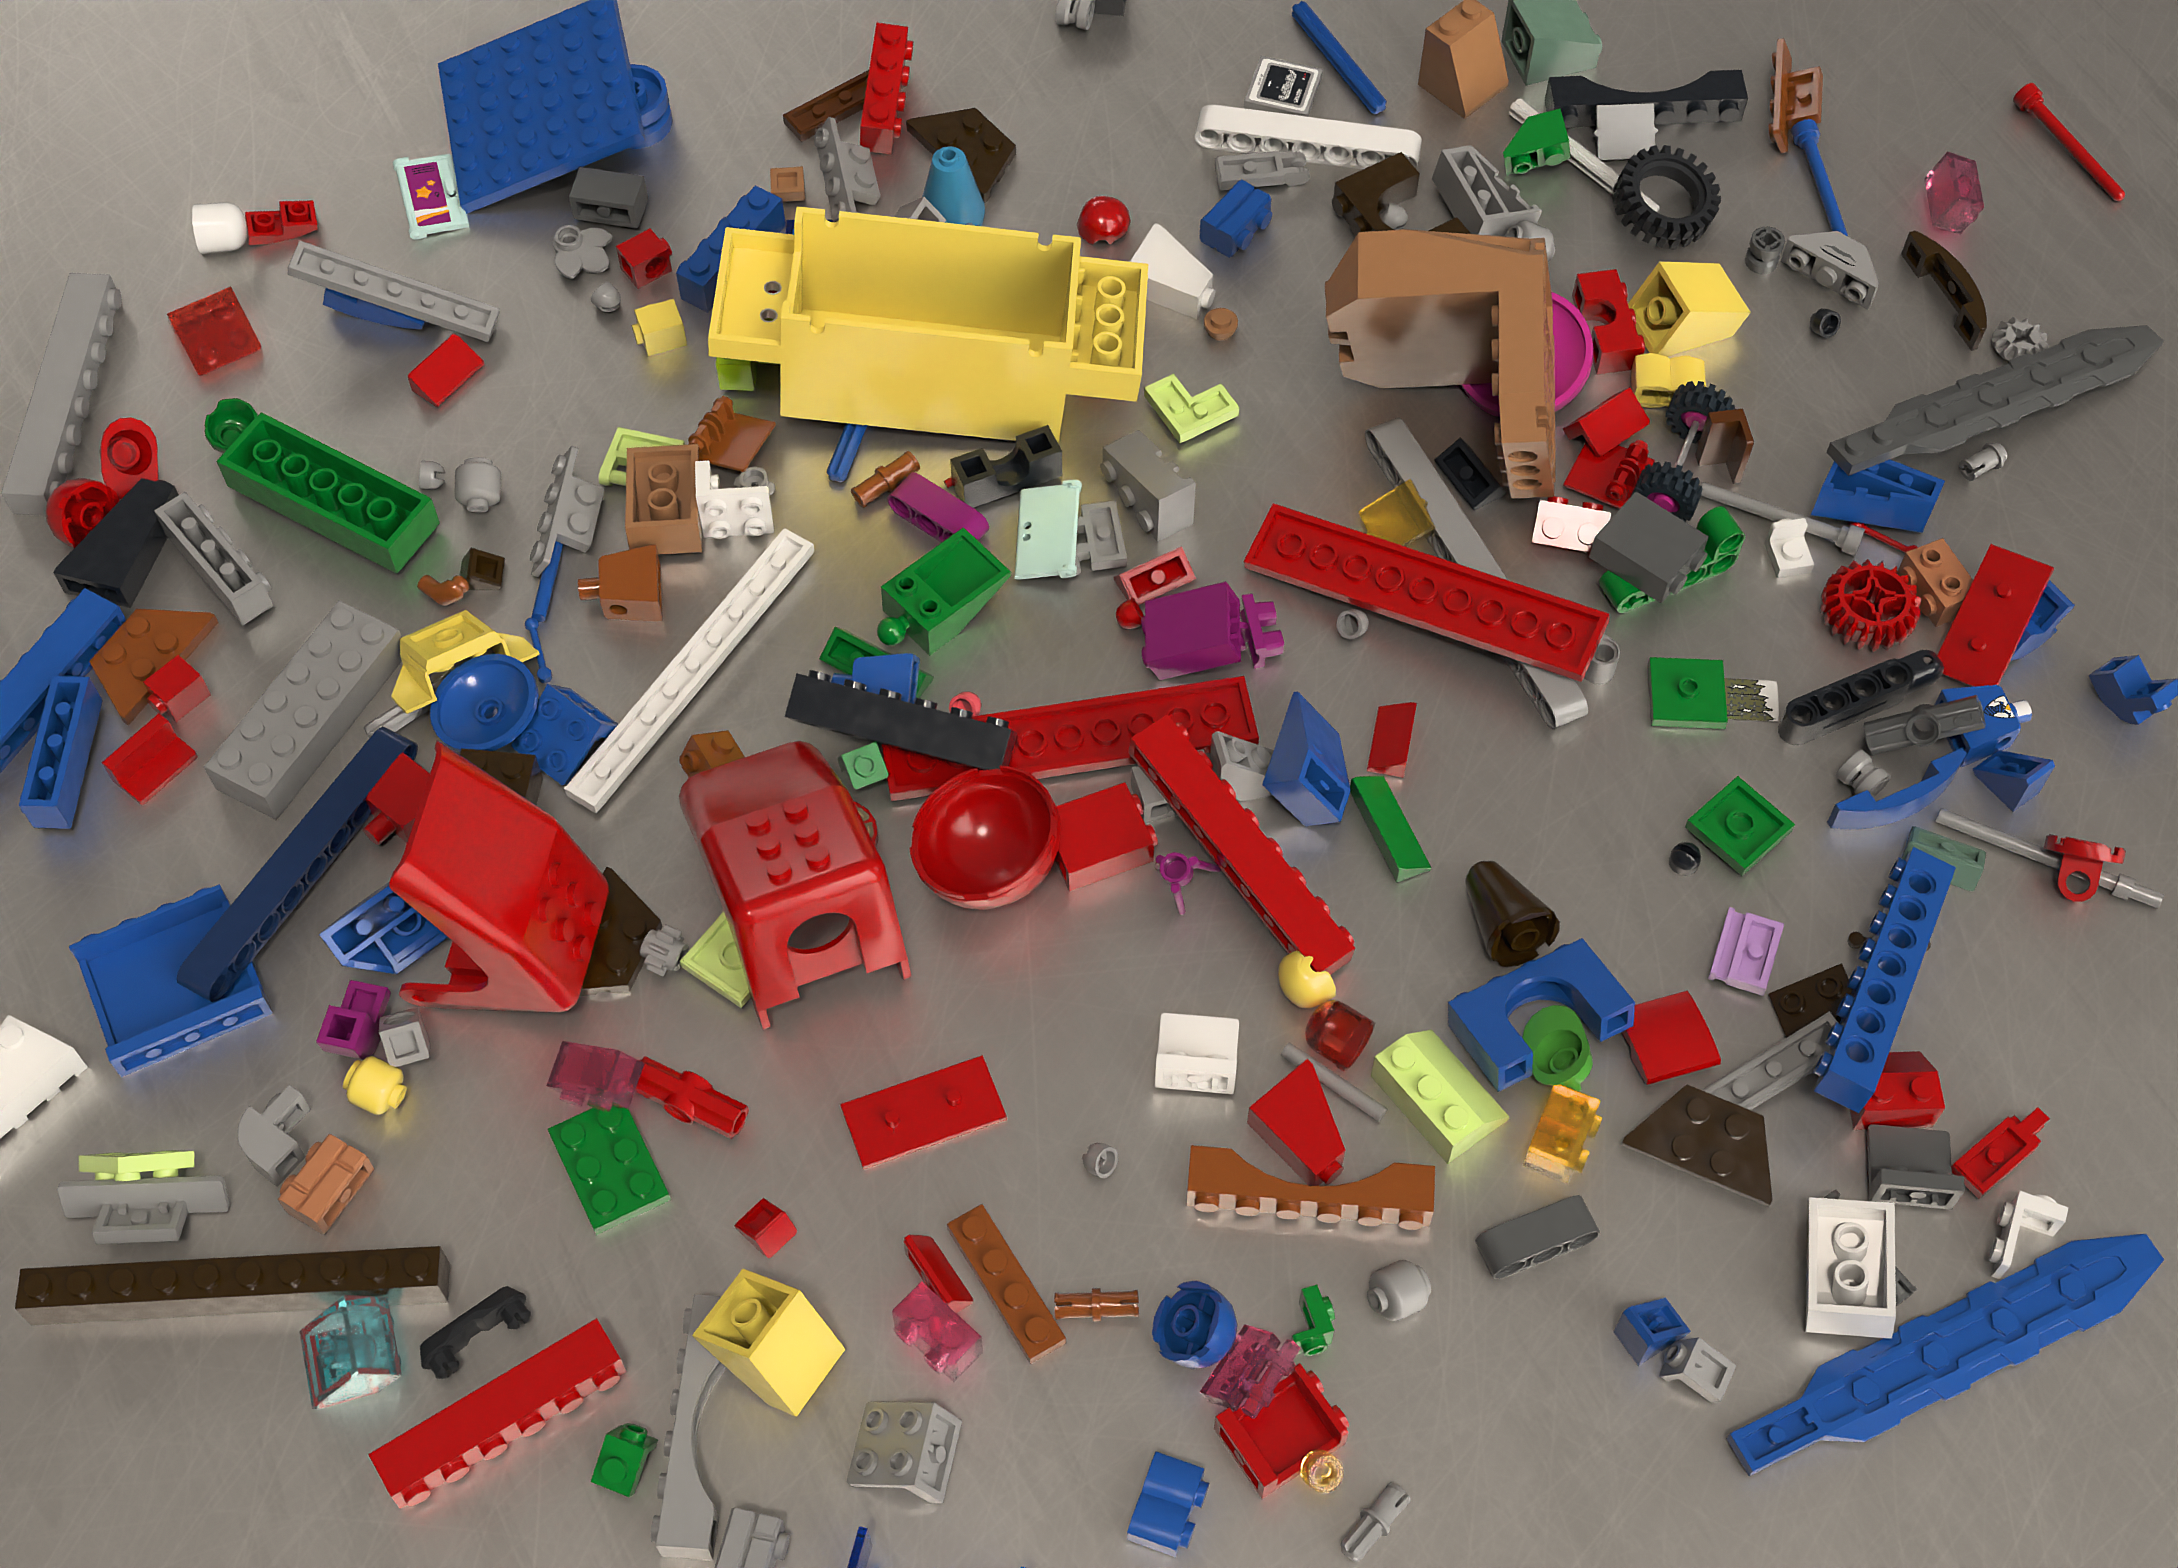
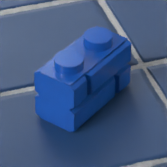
[1199,179,1272,258]

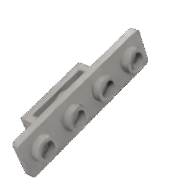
[814,117,881,222]
[530,446,604,577]
[57,1176,230,1244]

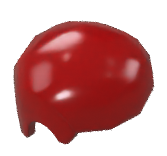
[1077,196,1131,245]

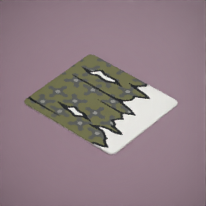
[1724,678,1780,722]

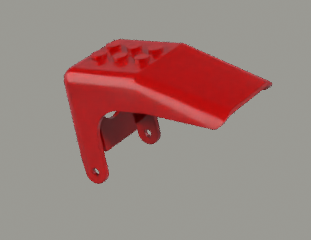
[389,740,609,1013]
[679,741,911,1030]

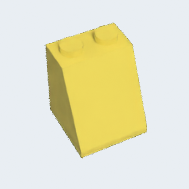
[1628,262,1751,357]
[692,1269,845,1417]

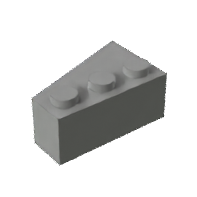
[1100,430,1196,542]

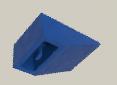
[1262,691,1351,826]

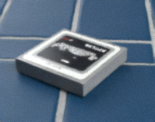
[1244,56,1323,117]

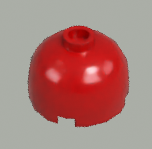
[45,478,120,548]

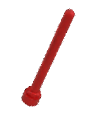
[2013,83,2125,202]

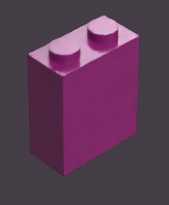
[1141,581,1241,680]

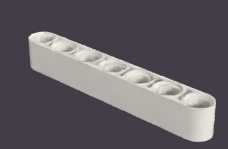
[1195,105,1422,170]

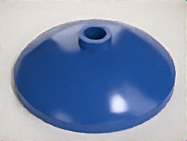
[430,654,539,752]

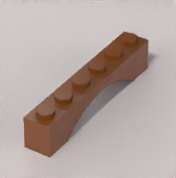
[1186,1145,1435,1230]

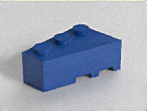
[1811,460,1945,533]

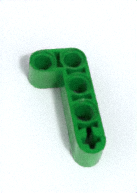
[1599,506,1745,613]

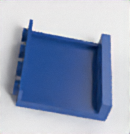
[69,884,273,1078]

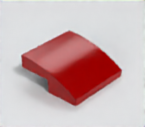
[1621,990,1721,1085]

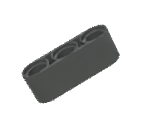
[1475,1195,1600,1279]

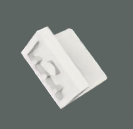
[695,460,774,539]
[1155,1013,1239,1094]

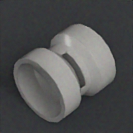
[1055,0,1095,30]
[1836,750,1891,798]

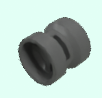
[1745,226,1785,274]

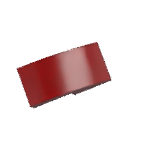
[245,200,318,245]

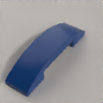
[1827,748,1967,830]

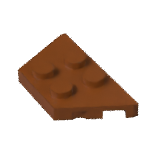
[89,609,219,725]

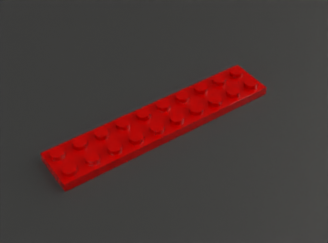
[1243,503,1609,682]
[882,676,1259,801]

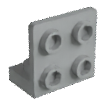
[847,1402,962,1503]

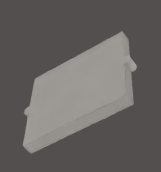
[1593,103,1658,161]

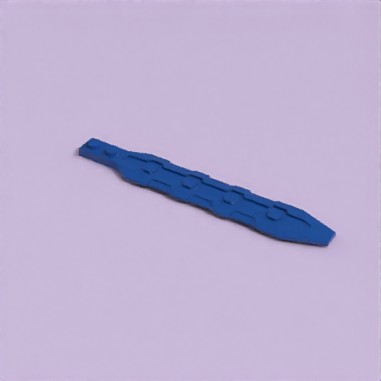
[1726,1234,2164,1476]

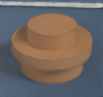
[1204,308,1238,340]

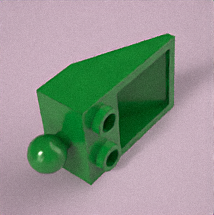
[877,527,1011,656]

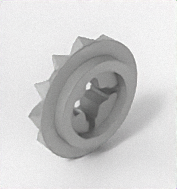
[1992,317,2049,361]

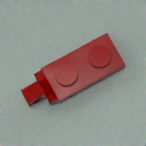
[1951,1107,2050,1199]

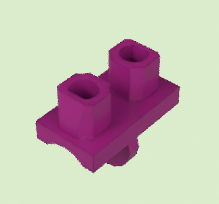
[1240,594,1284,669]

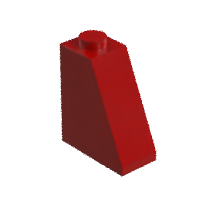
[1247,1059,1345,1186]

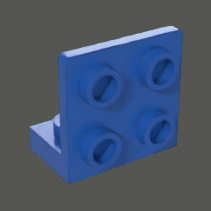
[511,684,618,786]

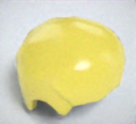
[1278,951,1336,1009]

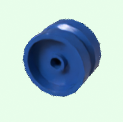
[629,64,673,149]

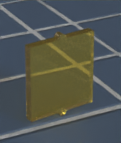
[1358,479,1436,547]

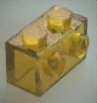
[1523,1084,1603,1184]

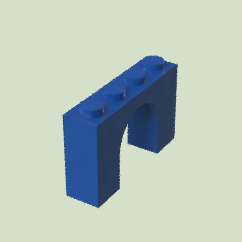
[1448,938,1635,1092]

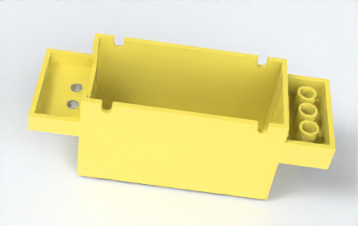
[708,206,1148,444]

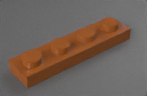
[947,1204,1066,1364]

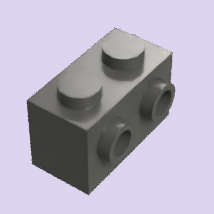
[569,167,648,228]

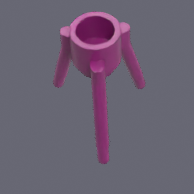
[1154,852,1221,915]

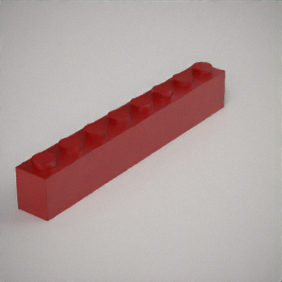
[1129,714,1356,975]

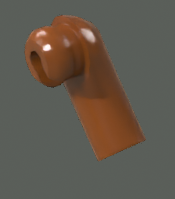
[417,575,469,606]

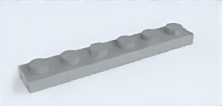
[288,240,500,342]

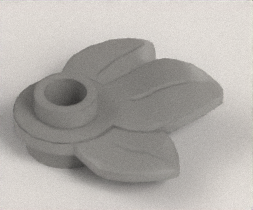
[553,225,613,279]

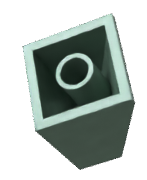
[1501,0,1602,86]

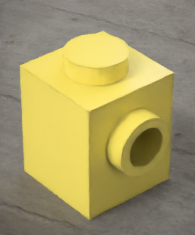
[631,298,687,356]

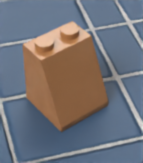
[1418,0,1509,119]

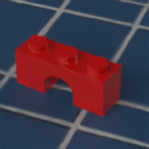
[1572,269,1645,375]

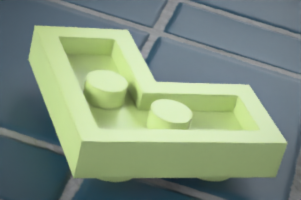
[1144,374,1239,443]
[79,1150,194,1181]

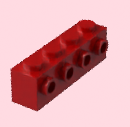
[860,22,914,155]

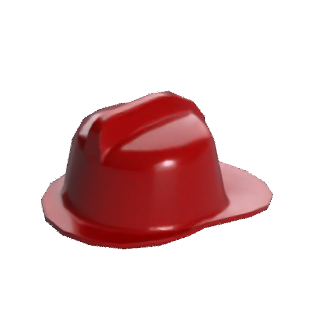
[99,417,158,499]

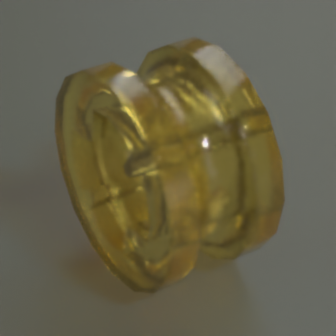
[1300,1449,1344,1493]

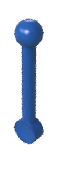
[525,617,552,683]

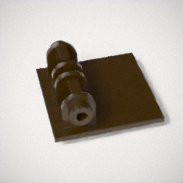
[1769,963,1852,1038]

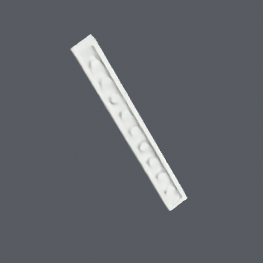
[564,528,815,814]

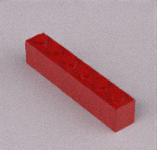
[368,1318,627,1509]

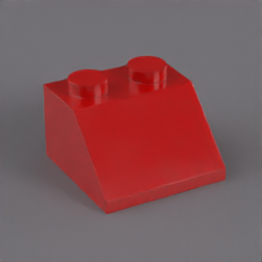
[1850,1051,1945,1130]

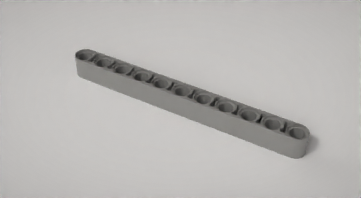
[1365,417,1588,729]

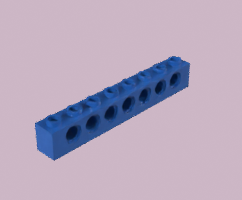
[1814,847,1956,1113]

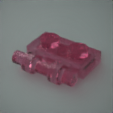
[1200,1324,1301,1419]

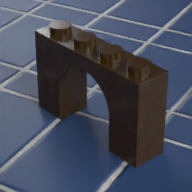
[1332,152,1471,237]

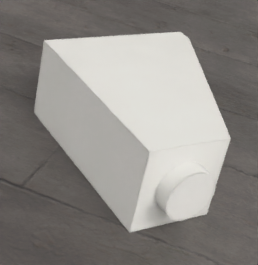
[1130,223,1216,319]

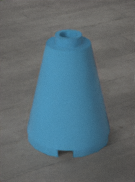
[922,147,985,226]

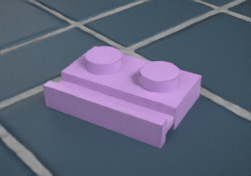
[1708,907,1784,996]

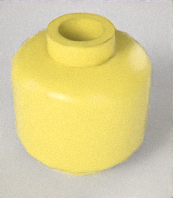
[343,1056,407,1115]

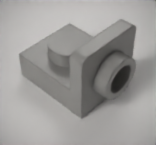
[1660,1337,1737,1403]

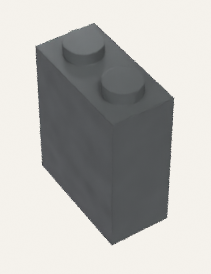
[1589,492,1708,603]

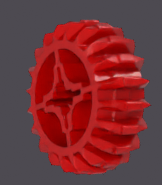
[1820,559,1921,652]

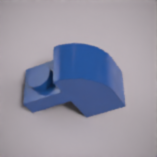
[2011,580,2075,660]
[2088,655,2178,725]

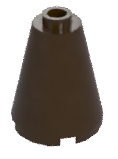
[1465,861,1560,967]

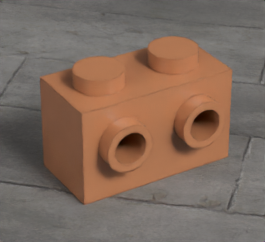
[1897,538,1973,627]

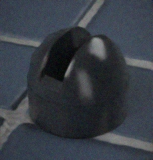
[1810,308,1841,338]
[1669,842,1701,876]

